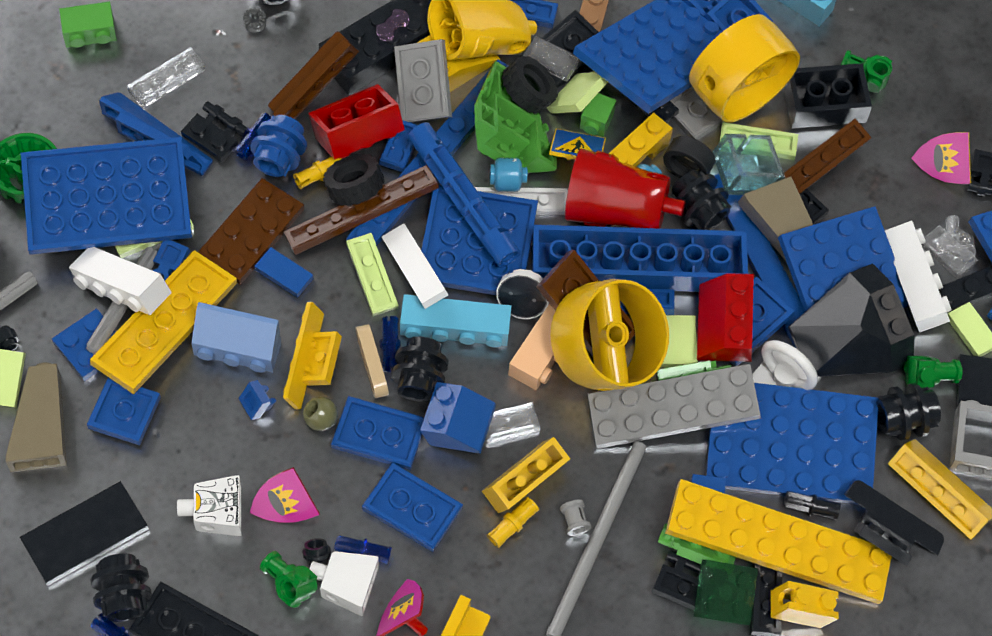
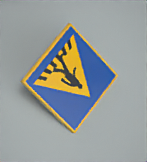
[549,128,606,160]

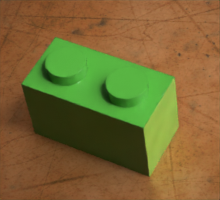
[59,1,117,48]

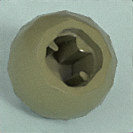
[303,397,338,431]

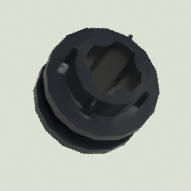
[670,170,731,230]
[391,336,449,401]
[876,383,941,441]
[90,553,152,622]

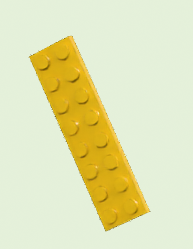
[665,479,892,604]

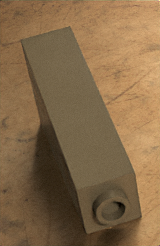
[738,177,813,261]
[6,362,67,473]

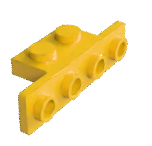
[283,302,342,409]

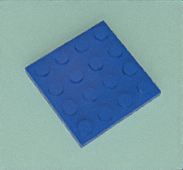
[421,185,538,295]
[778,206,910,311]

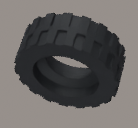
[502,56,558,114]
[323,153,385,206]

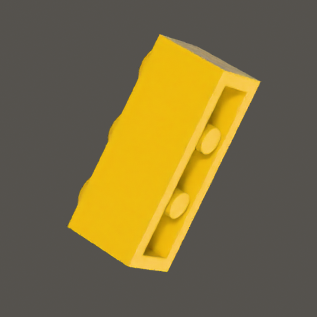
[482,437,570,513]

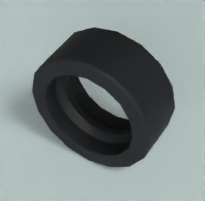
[663,136,716,178]

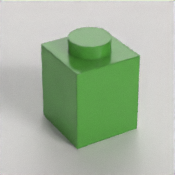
[580,93,616,137]

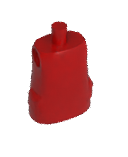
[565,148,685,229]

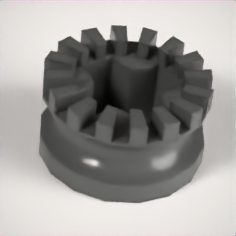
[243,7,266,32]

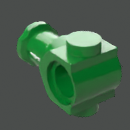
[841,50,892,93]
[904,356,963,388]
[260,551,318,608]

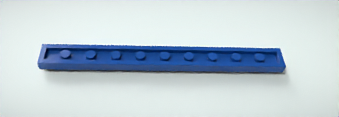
[346,59,509,246]

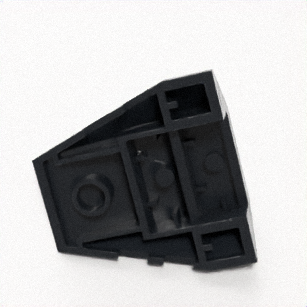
[788,263,914,377]

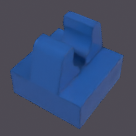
[238,380,276,420]

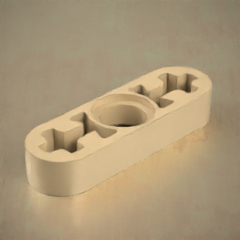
[355,324,389,399]

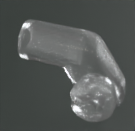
[946,215,975,250]

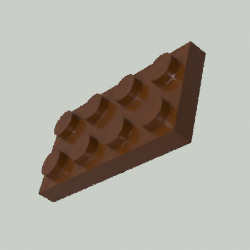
[198,178,304,285]
[536,250,635,356]

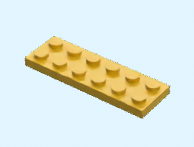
[90,250,237,394]

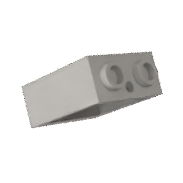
[949,400,992,479]

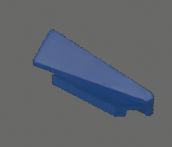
[99,92,213,176]

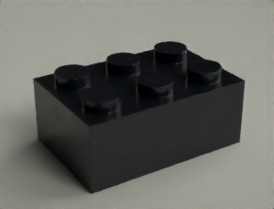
[783,63,872,129]

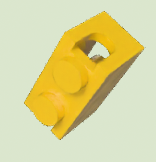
[771,581,839,628]

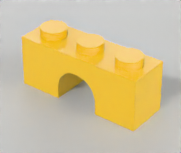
[608,113,673,167]

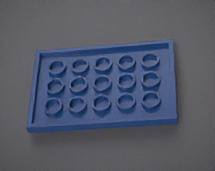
[573,0,723,114]
[21,137,192,255]
[706,383,879,505]

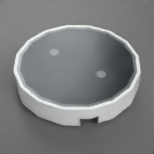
[497,269,549,319]

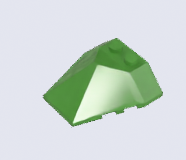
[474,61,557,173]

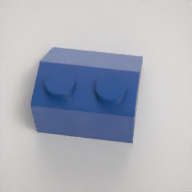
[420,382,496,454]

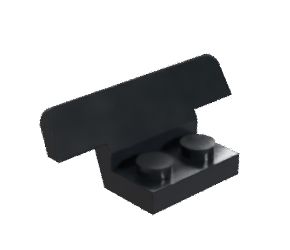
[844,480,944,566]

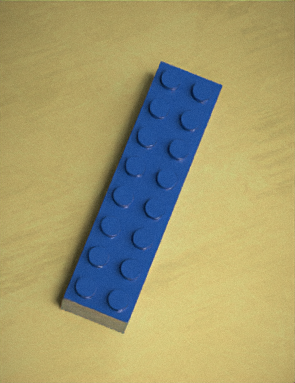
[532,225,748,292]

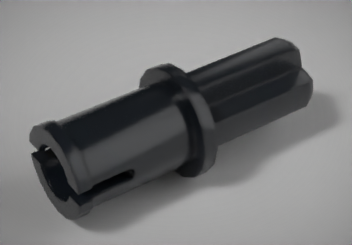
[783,491,841,520]

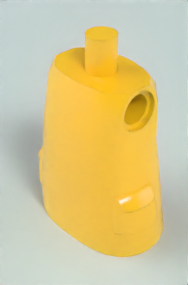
[427,0,537,60]

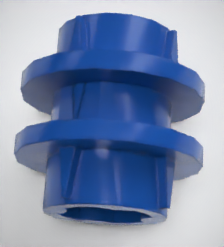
[250,115,307,177]

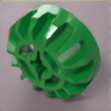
[0,133,57,203]

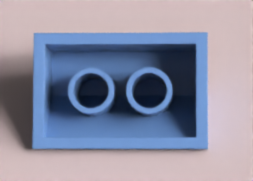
[192,302,281,373]

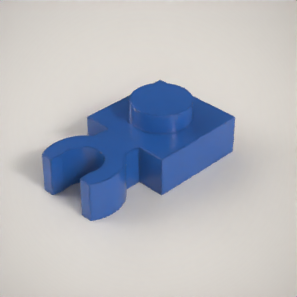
[153,240,190,281]

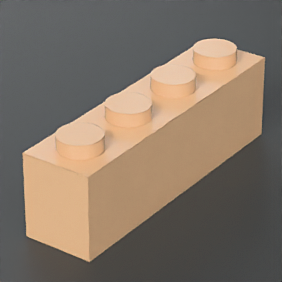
[508,304,556,390]

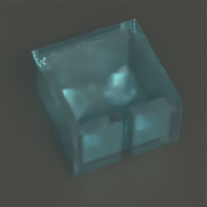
[712,134,785,195]

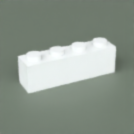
[885,221,952,333]
[69,247,172,315]

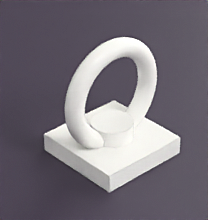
[752,340,821,390]

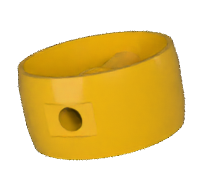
[689,14,800,123]
[550,279,669,391]

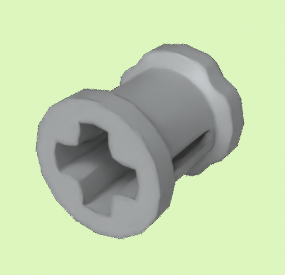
[560,500,592,536]

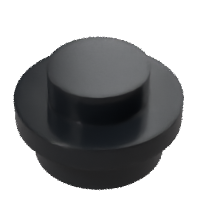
[302,538,331,563]

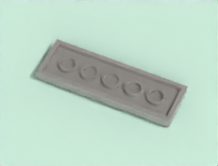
[588,364,761,449]

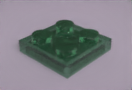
[693,559,758,626]

